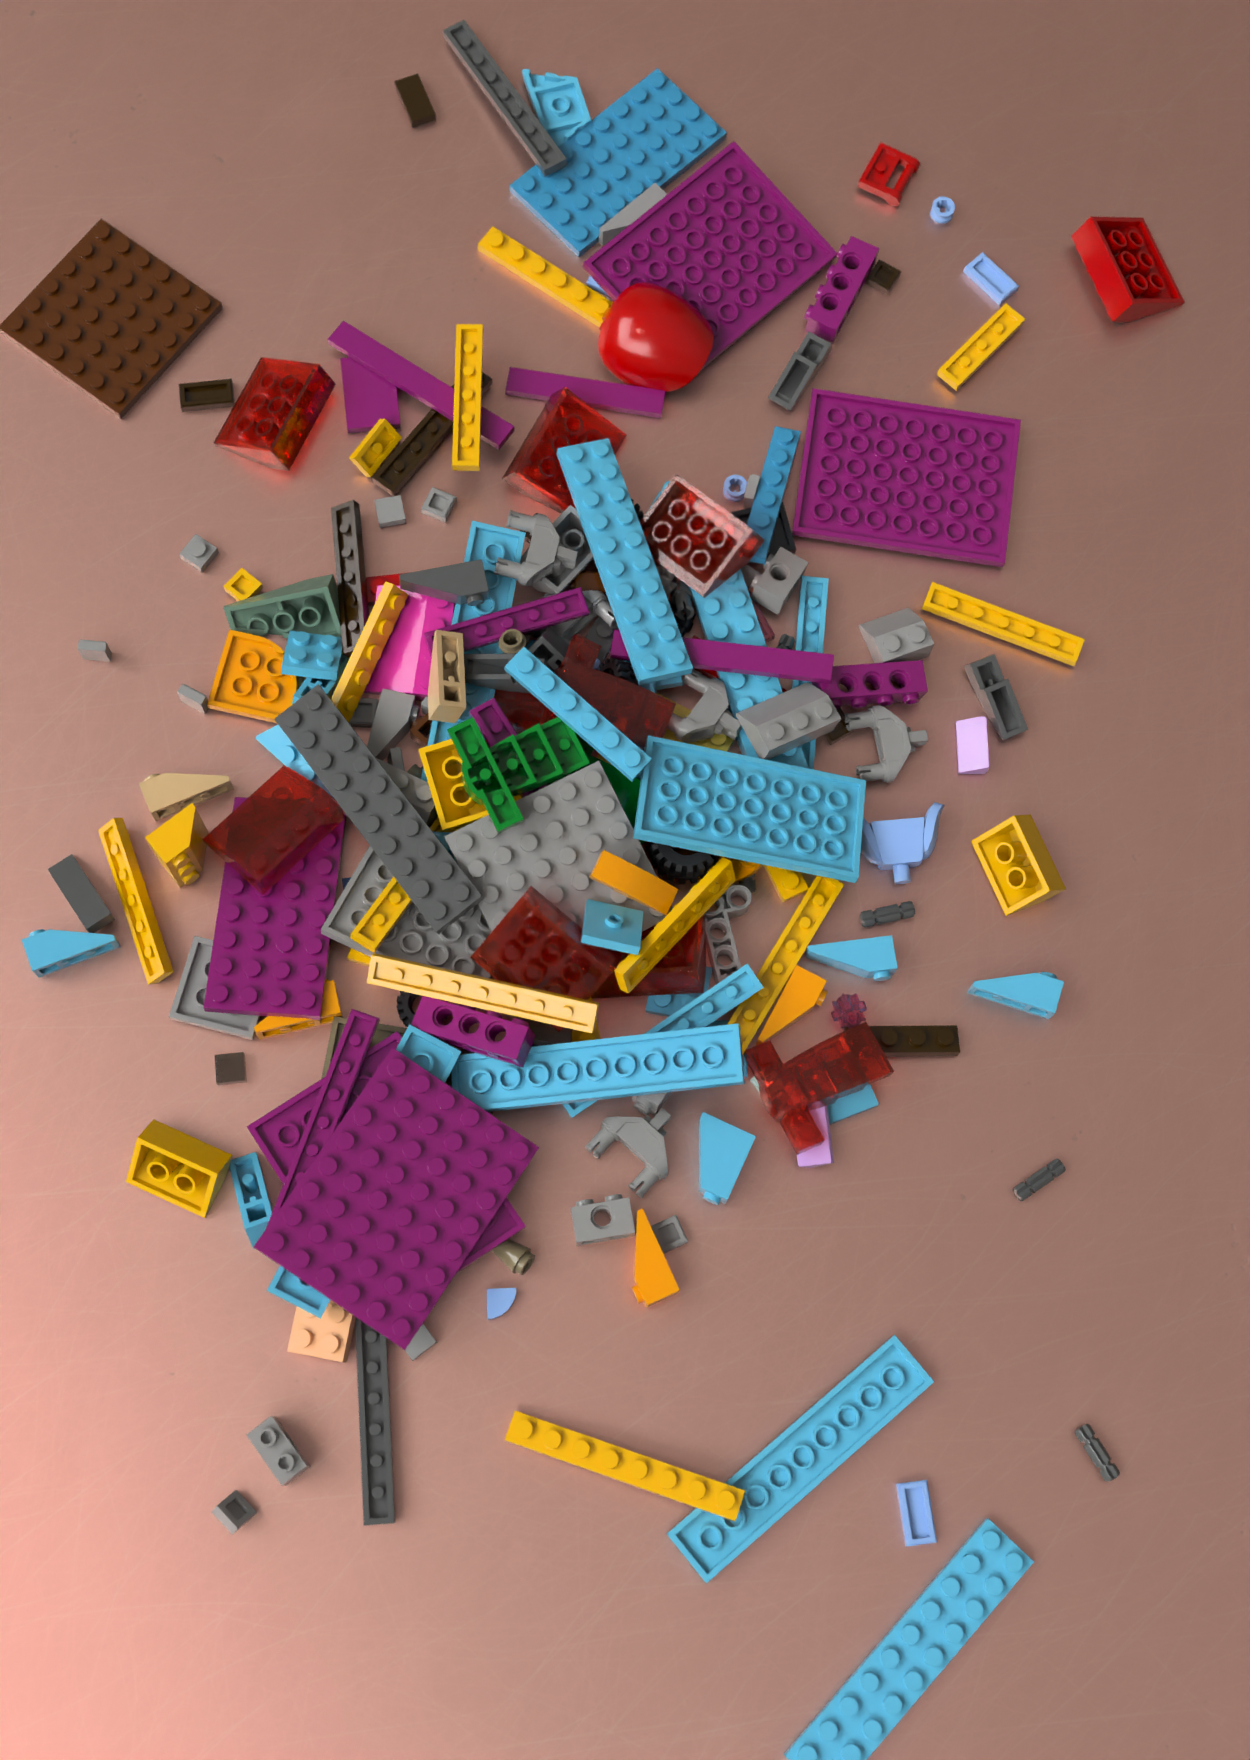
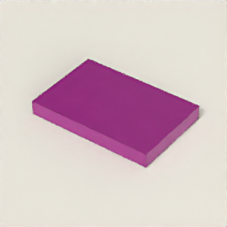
[340,357,401,433]

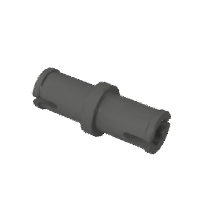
[671,574,694,620]

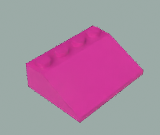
[363,586,455,701]

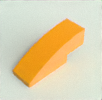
[589,850,678,916]

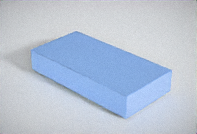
[963,252,1019,306]
[896,1480,937,1546]

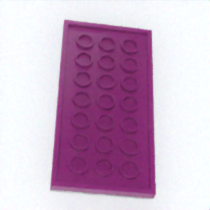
[203,797,347,1020]

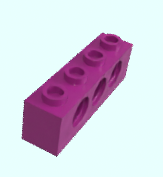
[804,236,879,343]
[811,660,928,709]
[411,996,536,1068]

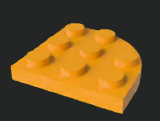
[207,629,298,723]

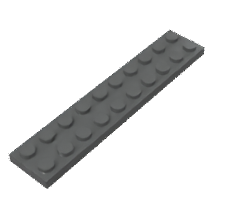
[274,684,484,934]

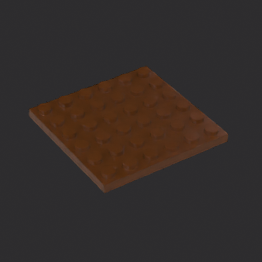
[0,218,223,419]

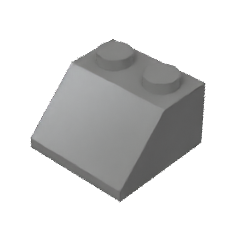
[859,607,934,663]

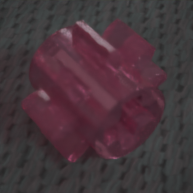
[831,993,867,1029]

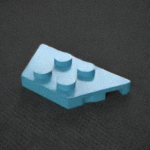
[522,69,591,146]
[255,725,338,805]

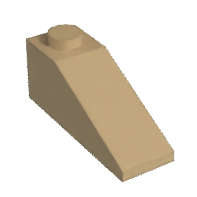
[428,630,466,723]
[139,773,234,821]

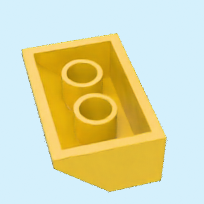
[418,739,489,831]
[145,803,209,888]
[971,814,1066,916]
[126,1119,232,1218]

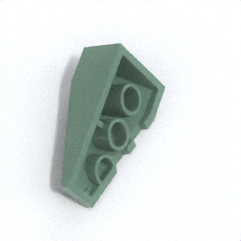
[224,574,341,638]

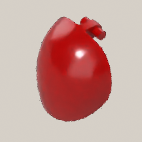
[598,282,714,392]

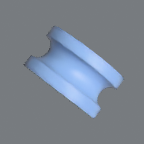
[930,196,955,224]
[723,475,747,502]

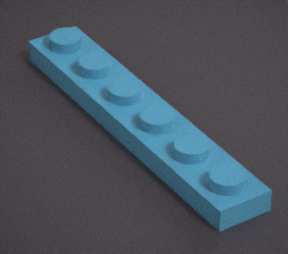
[739,426,801,565]

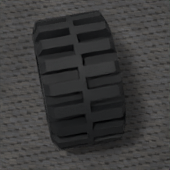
[649,842,719,884]

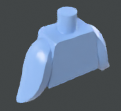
[861,802,945,884]

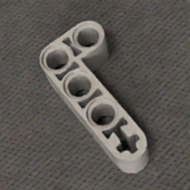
[699,885,752,984]

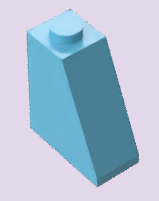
[699,1112,756,1205]

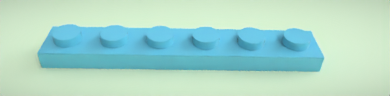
[504,647,652,782]

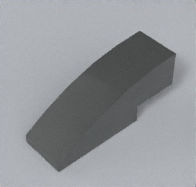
[768,331,832,411]
[464,654,552,693]
[964,654,1028,740]
[48,854,115,933]

